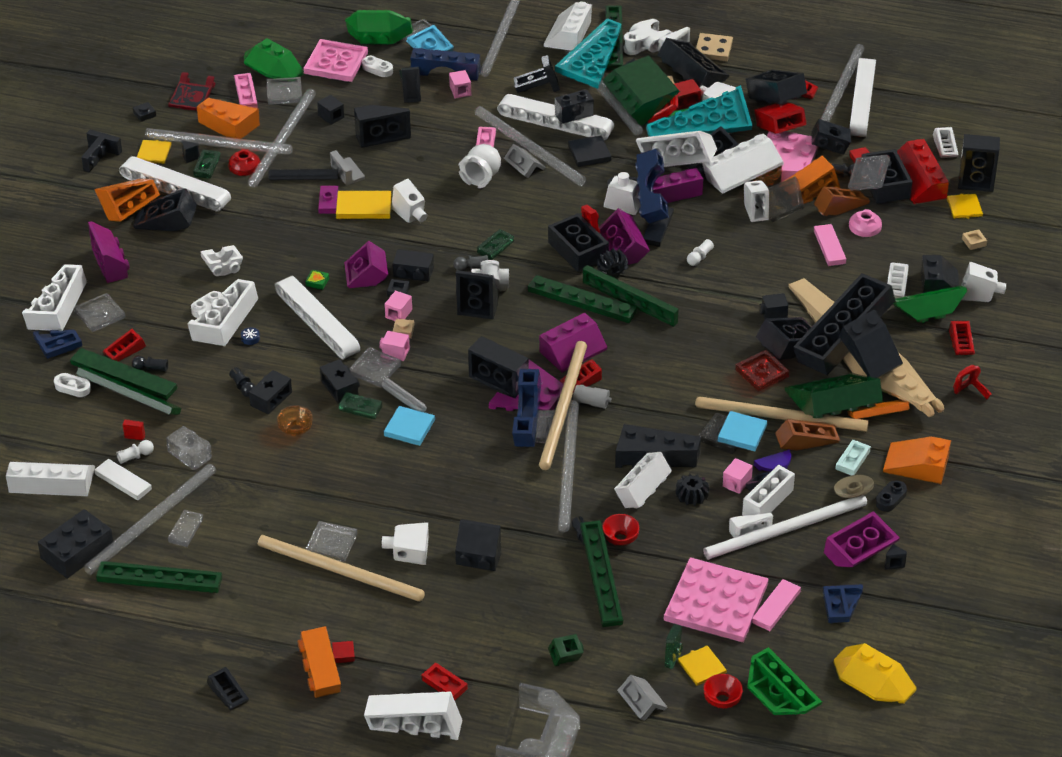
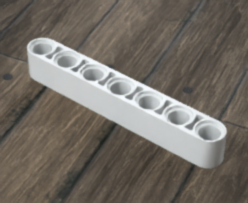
[849,58,876,137]
[497,94,614,140]
[119,156,231,211]
[275,276,360,360]

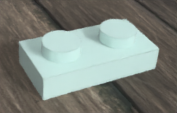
[836,440,871,476]

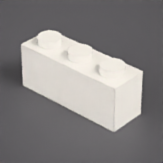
[614,452,672,508]
[742,465,795,516]

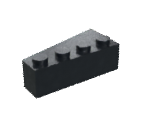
[615,424,701,468]

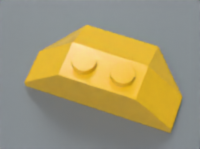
[833,643,916,704]

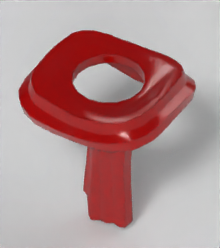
[953,365,992,399]

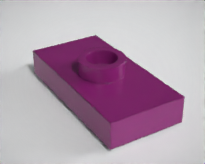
[318,186,339,214]

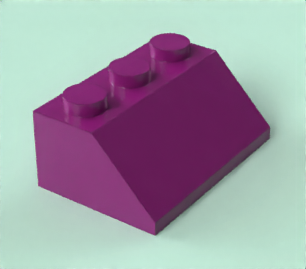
[653,168,703,203]
[599,208,650,265]
[88,221,130,283]
[539,313,607,373]
[823,511,900,567]

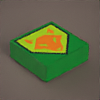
[305,270,330,290]

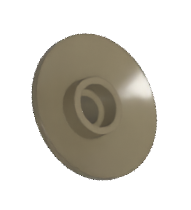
[834,475,874,498]

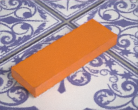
[848,399,910,419]

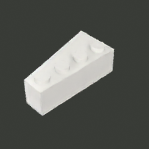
[22,264,87,331]
[187,279,258,346]
[364,692,462,740]

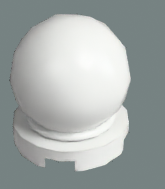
[459,144,501,188]

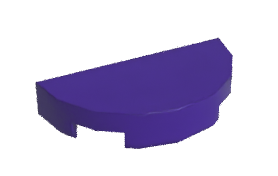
[754,450,791,472]

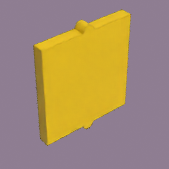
[137,140,171,164]
[947,194,983,219]
[678,645,727,686]

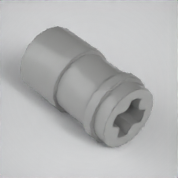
[573,385,612,409]

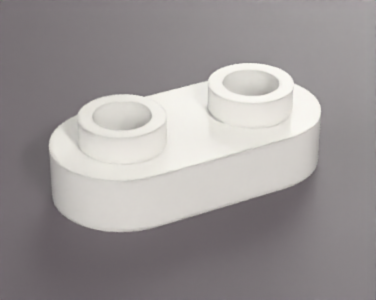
[362,56,393,77]
[191,291,223,318]
[54,373,91,397]

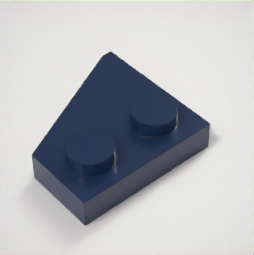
[33,330,82,359]
[823,584,863,623]

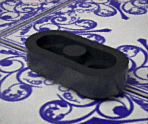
[876,480,907,512]

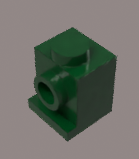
[548,634,584,667]

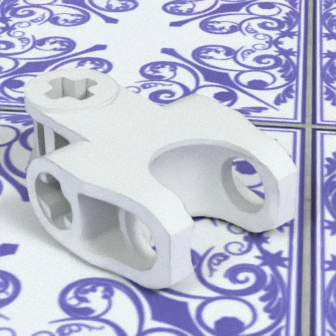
[623,19,673,55]
[471,260,509,291]

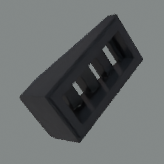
[207,667,249,711]

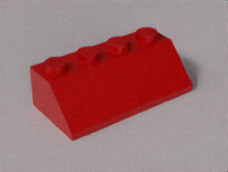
[897,139,949,204]

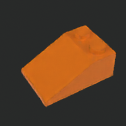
[883,437,951,484]

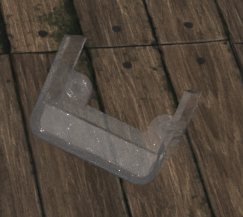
[496,683,580,757]

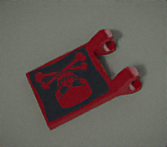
[168,72,216,111]

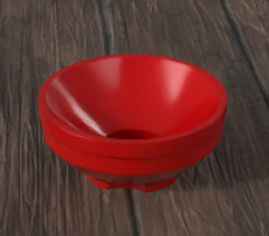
[228,149,261,176]
[602,514,639,546]
[703,674,743,708]

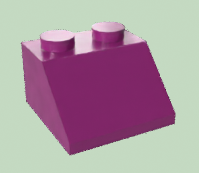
[344,241,388,288]

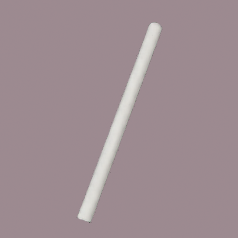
[703,495,867,560]

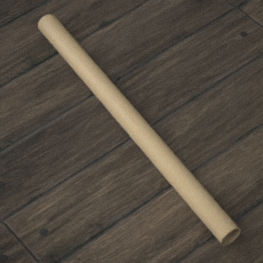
[539,341,587,470]
[695,397,868,432]
[258,535,425,602]

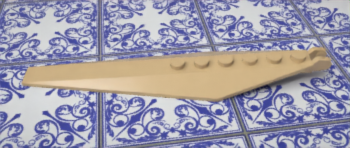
[789,278,944,417]

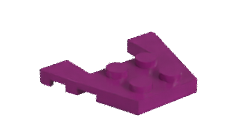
[489,360,563,416]

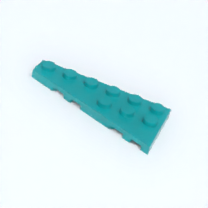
[555,18,621,89]
[646,85,752,137]

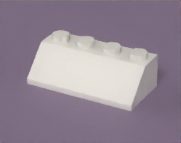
[544,2,592,51]
[636,131,717,167]
[702,134,784,194]
[6,462,95,496]

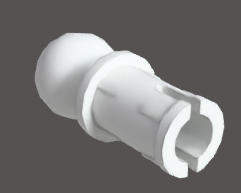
[687,239,714,266]
[116,440,154,464]

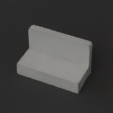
[504,144,546,178]
[330,150,365,186]
[617,675,667,720]

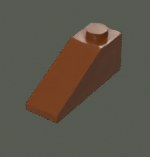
[814,186,870,216]
[775,419,840,450]

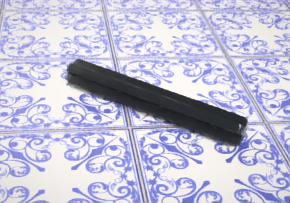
[268,169,338,180]

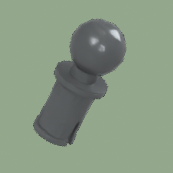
[453,255,488,271]

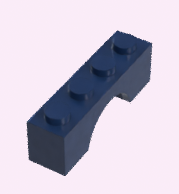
[410,48,480,81]
[635,149,669,223]
[512,369,542,447]

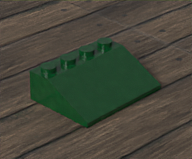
[602,55,680,127]
[785,373,883,418]

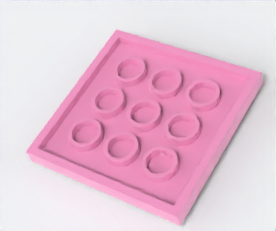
[664,557,768,643]

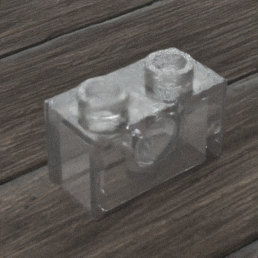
[166,426,212,470]

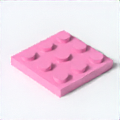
[304,39,368,82]
[767,131,819,170]

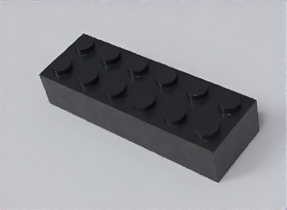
[794,273,895,376]

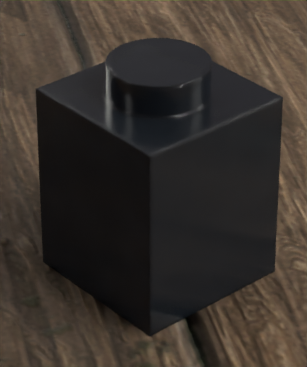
[317,95,344,125]
[759,293,789,319]

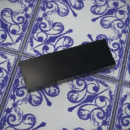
[643,207,674,247]

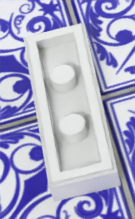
[95,459,152,501]

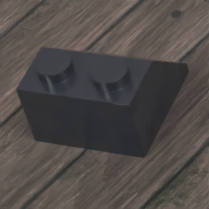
[921,255,959,293]
[455,519,501,571]

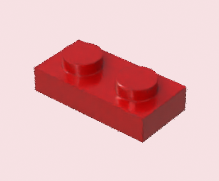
[581,204,600,233]
[421,663,468,700]

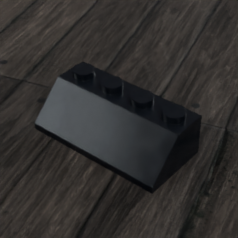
[658,38,730,88]

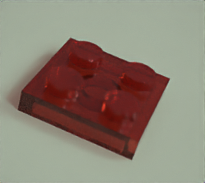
[735,350,789,392]

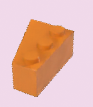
[197,98,260,142]
[779,156,840,208]
[94,179,160,221]
[298,626,341,698]

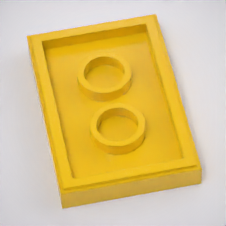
[336,191,391,219]

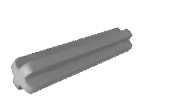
[381,378,427,412]

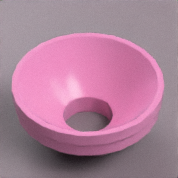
[849,209,882,237]

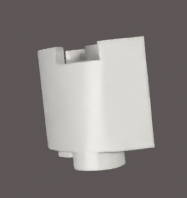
[201,245,243,276]

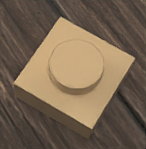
[962,230,987,250]
[393,319,414,338]

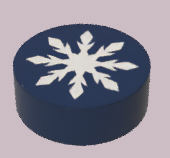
[241,327,260,345]

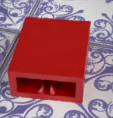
[755,102,807,134]

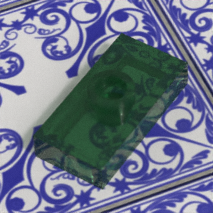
[193,150,220,179]
[477,229,514,260]
[339,392,382,419]
[665,624,684,669]

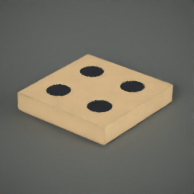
[696,33,733,61]

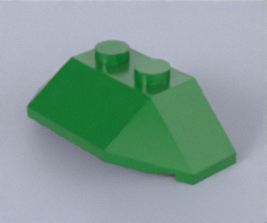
[345,10,413,44]
[244,38,304,82]
[892,286,967,322]
[747,647,822,715]

